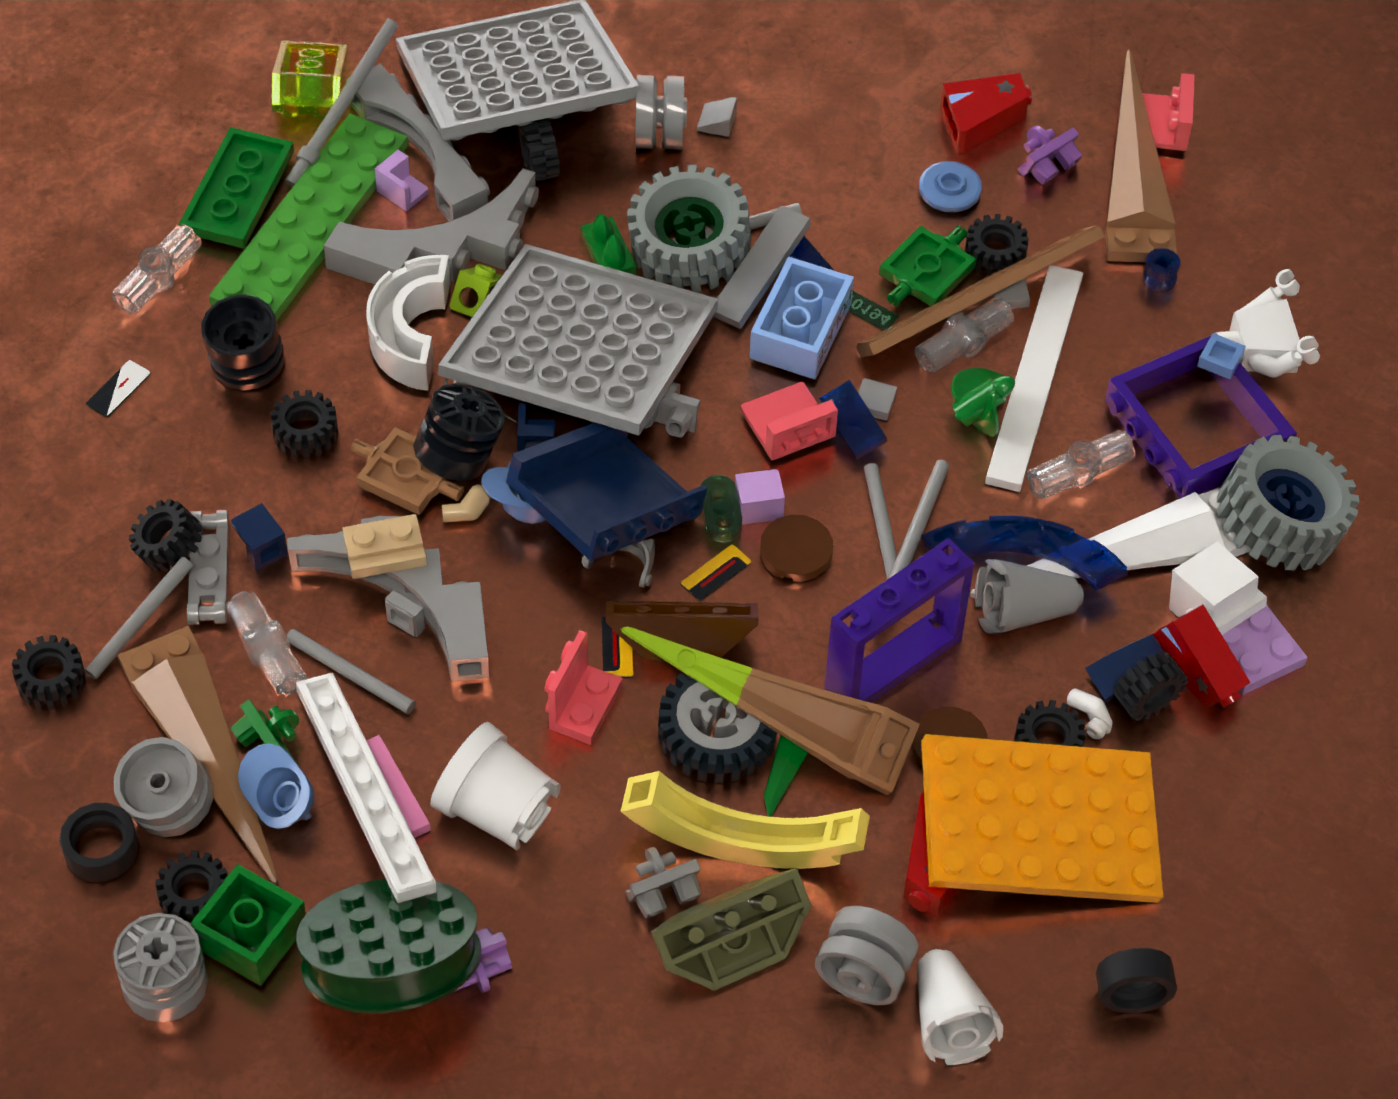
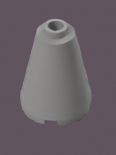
[975,559,1083,634]

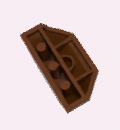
[606,601,759,663]

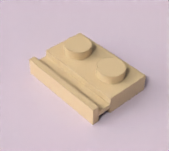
[342,514,427,579]

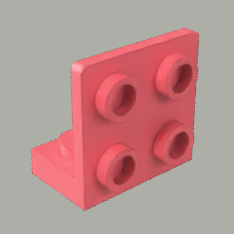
[1142,73,1195,151]
[741,382,838,461]
[544,630,623,745]

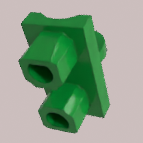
[230,699,299,763]

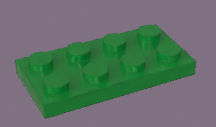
[179,127,294,249]

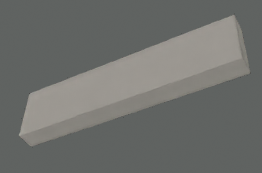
[713,205,811,329]

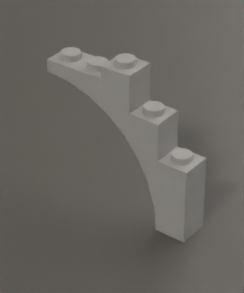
[324,169,539,285]
[287,516,489,681]

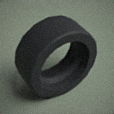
[59,803,139,882]
[1096,948,1177,1013]

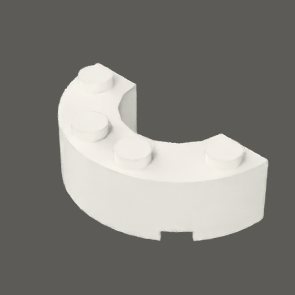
[366,255,451,391]

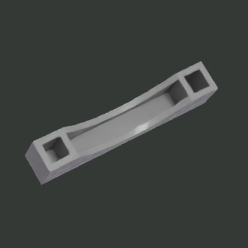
[346,63,490,222]

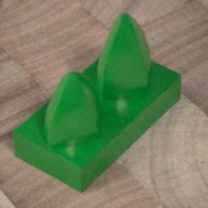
[580,214,636,275]

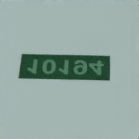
[848,291,899,330]

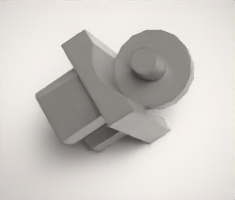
[644,382,700,438]
[625,847,701,919]

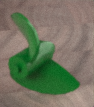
[951,368,1015,437]

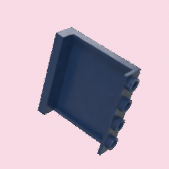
[506,423,708,561]

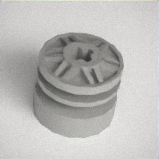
[113,913,208,1022]

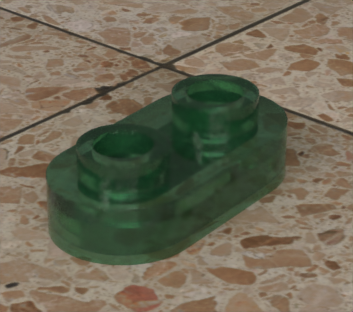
[701,475,742,543]

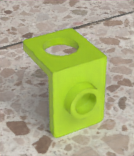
[449,264,502,317]

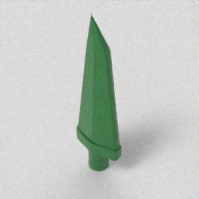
[764,735,808,817]

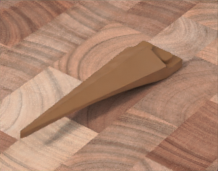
[1105,50,1177,263]
[118,626,279,886]

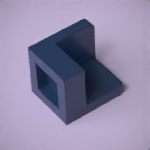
[517,403,556,452]
[231,503,288,571]

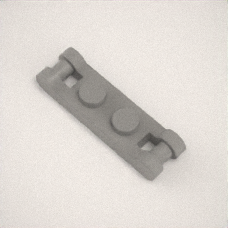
[187,510,229,625]

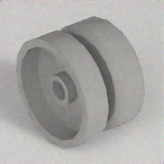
[635,75,687,150]
[114,737,214,837]
[814,905,919,1005]

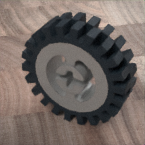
[658,673,777,783]

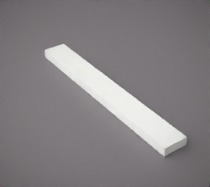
[985,265,1083,492]
[296,672,436,903]

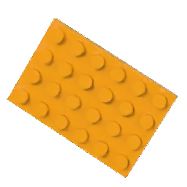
[921,734,1164,903]

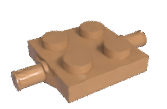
[350,427,464,515]

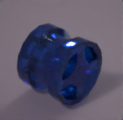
[1143,248,1181,292]

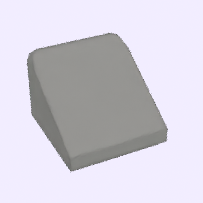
[697,97,737,137]

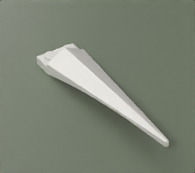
[971,488,1251,598]

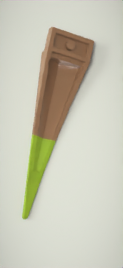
[621,626,920,795]

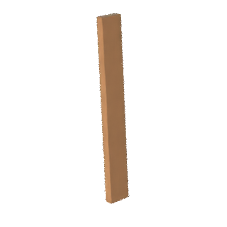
[856,225,1105,357]

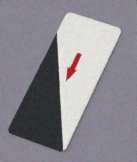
[86,360,150,416]

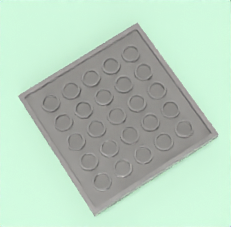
[396,0,640,140]
[438,244,718,436]

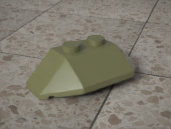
[651,868,812,991]

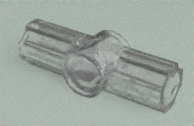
[111,224,202,315]
[915,297,1015,373]
[1027,430,1136,499]
[225,591,306,695]

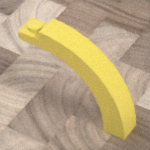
[620,771,870,869]

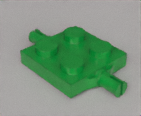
[879,225,976,306]

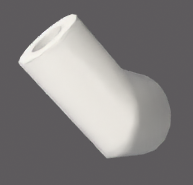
[1067,688,1113,740]

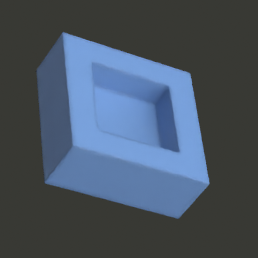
[1197,333,1246,380]

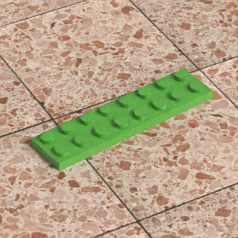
[209,114,409,320]

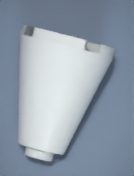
[917,949,1003,1065]

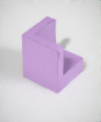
[375,150,428,212]
[734,469,785,525]

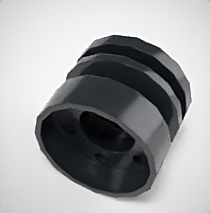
[201,294,285,391]
[413,383,505,481]

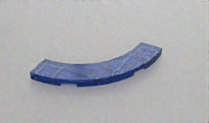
[922,516,1127,591]

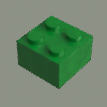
[190,864,306,986]

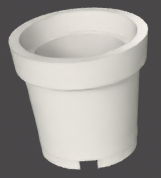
[430,722,561,850]

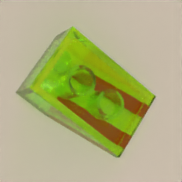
[272,41,347,119]

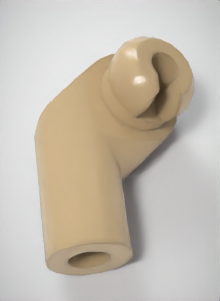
[442,485,490,523]

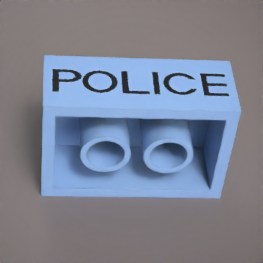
[749,256,854,379]

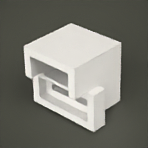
[1169,542,1267,635]

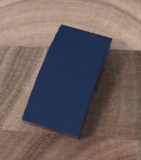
[1085,634,1164,703]

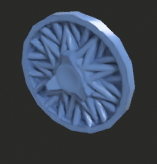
[919,161,982,212]

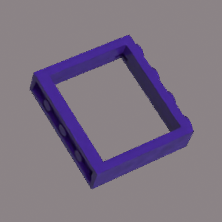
[1105,333,1297,499]
[824,538,974,703]

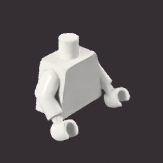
[1215,269,1320,378]

